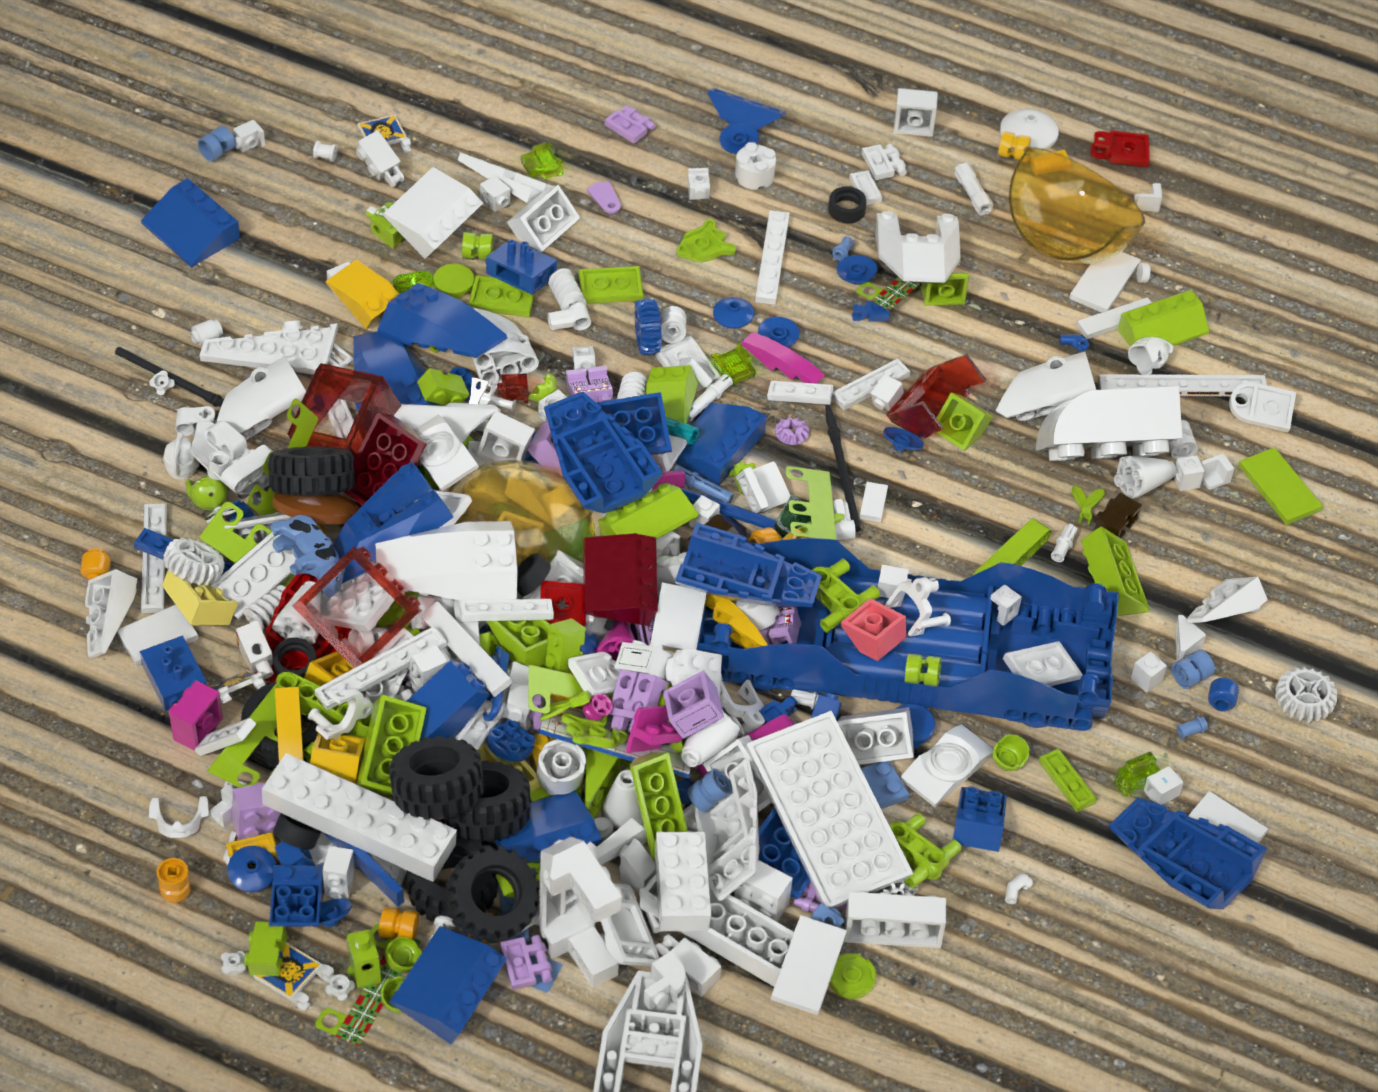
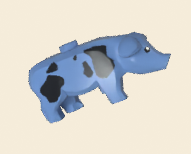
[270,515,345,597]

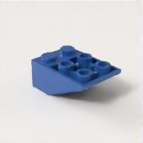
[953,786,1007,852]
[269,865,324,927]

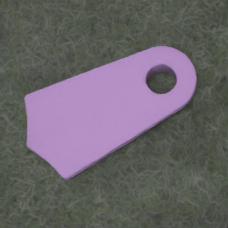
[587,182,621,214]

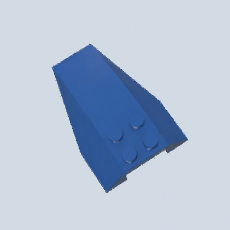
[377,283,507,358]
[353,331,445,434]
[544,391,662,514]
[675,522,822,607]
[1109,798,1267,910]

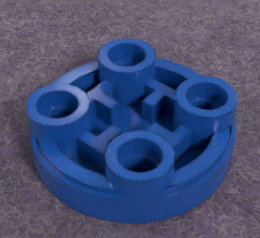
[896,704,935,749]
[487,719,535,762]

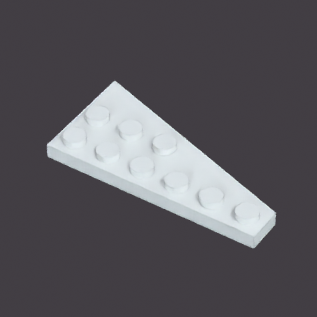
[199,324,338,376]

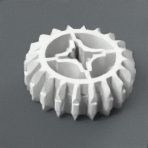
[163,538,225,585]
[1275,666,1337,724]

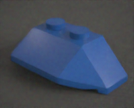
[708,88,786,130]

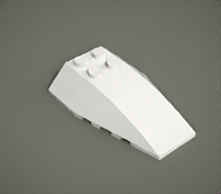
[375,521,517,601]
[683,759,759,901]

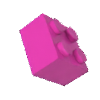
[169,681,223,751]

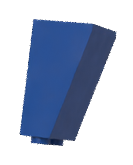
[406,661,490,741]

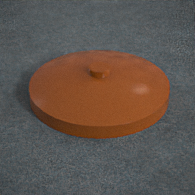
[272,492,361,524]

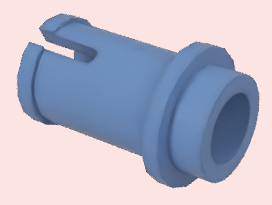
[833,237,855,261]
[1176,716,1208,739]

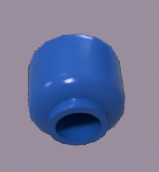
[1208,678,1239,711]

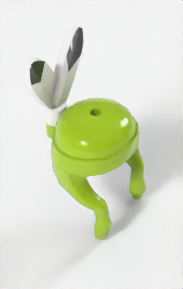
[185,476,236,523]

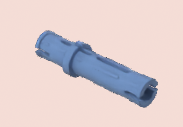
[673,465,734,504]

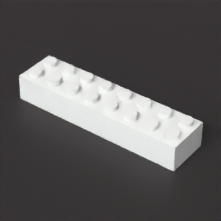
[262,753,457,882]
[639,874,794,987]

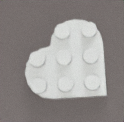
[666,649,722,697]

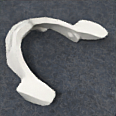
[149,796,209,838]

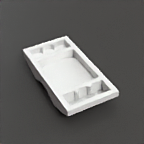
[413,414,479,491]
[900,724,993,807]
[600,883,660,967]

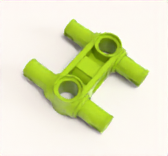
[812,558,880,633]
[889,813,961,889]

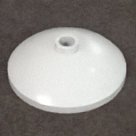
[1000,108,1059,152]

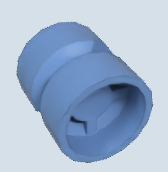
[197,126,236,162]
[1171,649,1215,689]
[687,769,732,812]

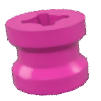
[583,694,612,721]

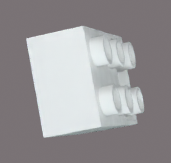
[1036,386,1182,461]

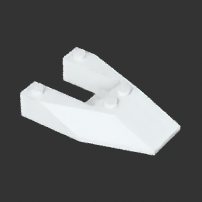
[875,211,960,283]
[593,971,702,1092]

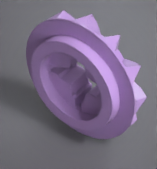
[775,416,809,445]

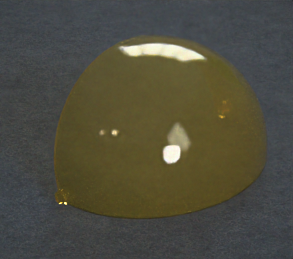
[1009,146,1145,264]
[447,460,595,567]

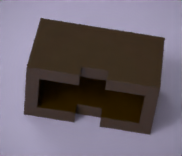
[1094,492,1142,539]

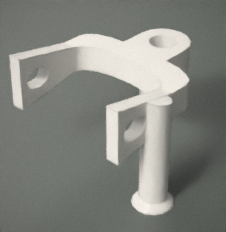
[469,377,516,433]
[885,577,951,637]
[719,680,765,735]
[308,688,374,740]

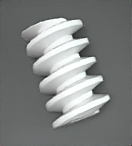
[549,268,586,310]
[617,371,648,399]
[243,585,286,631]

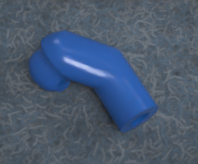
[1060,334,1089,351]

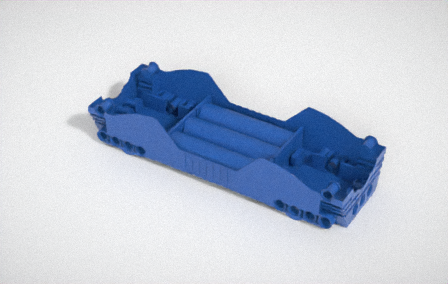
[697,534,1119,731]

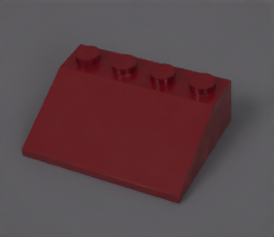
[344,412,427,505]
[583,533,658,626]

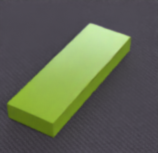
[1038,748,1097,813]

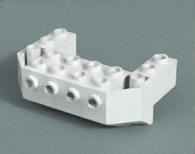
[540,837,623,988]

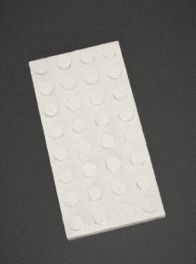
[319,490,472,632]
[746,711,913,908]

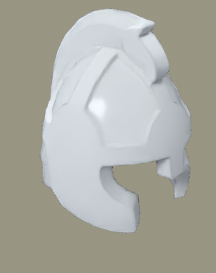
[1128,337,1174,375]
[163,432,200,480]

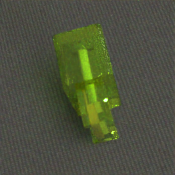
[521,141,563,180]
[710,343,756,386]
[1114,751,1160,797]

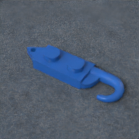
[483,645,509,722]

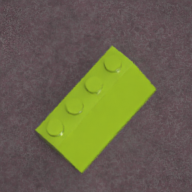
[1118,290,1209,346]
[598,483,698,539]
[1081,526,1150,616]
[355,695,427,797]
[630,752,688,859]

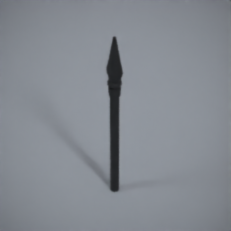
[115,347,224,408]
[825,404,861,532]

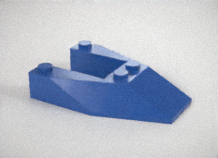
[332,462,454,584]

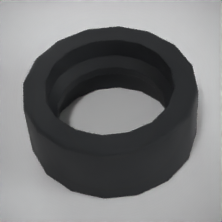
[828,186,867,223]
[517,553,551,596]
[272,637,316,678]
[273,813,322,850]

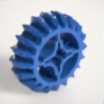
[634,298,662,355]

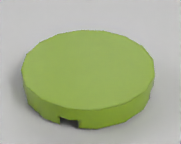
[433,264,474,298]
[829,953,876,999]

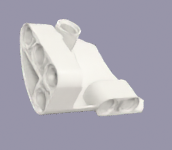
[471,308,539,387]
[996,352,1096,421]
[216,356,315,440]
[394,403,500,466]
[190,420,273,495]

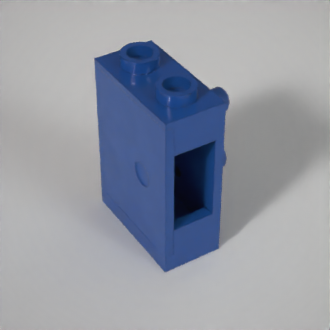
[486,239,557,295]
[140,635,207,712]

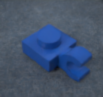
[851,301,890,321]
[759,696,798,724]

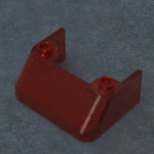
[886,354,986,438]

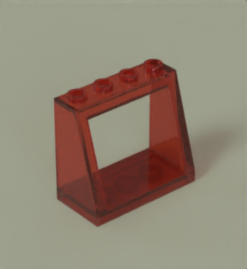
[287,363,402,458]
[292,546,422,668]

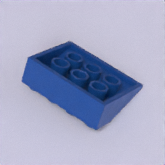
[141,178,240,268]
[597,392,672,455]
[675,402,767,486]
[494,790,602,864]
[758,807,811,899]
[389,926,507,1044]

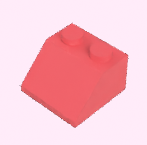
[841,598,907,661]

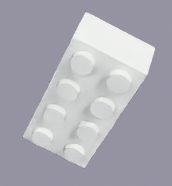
[655,832,711,931]
[844,891,946,948]

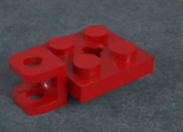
[1090,130,1150,167]
[540,581,585,627]

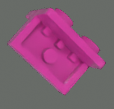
[626,705,682,753]

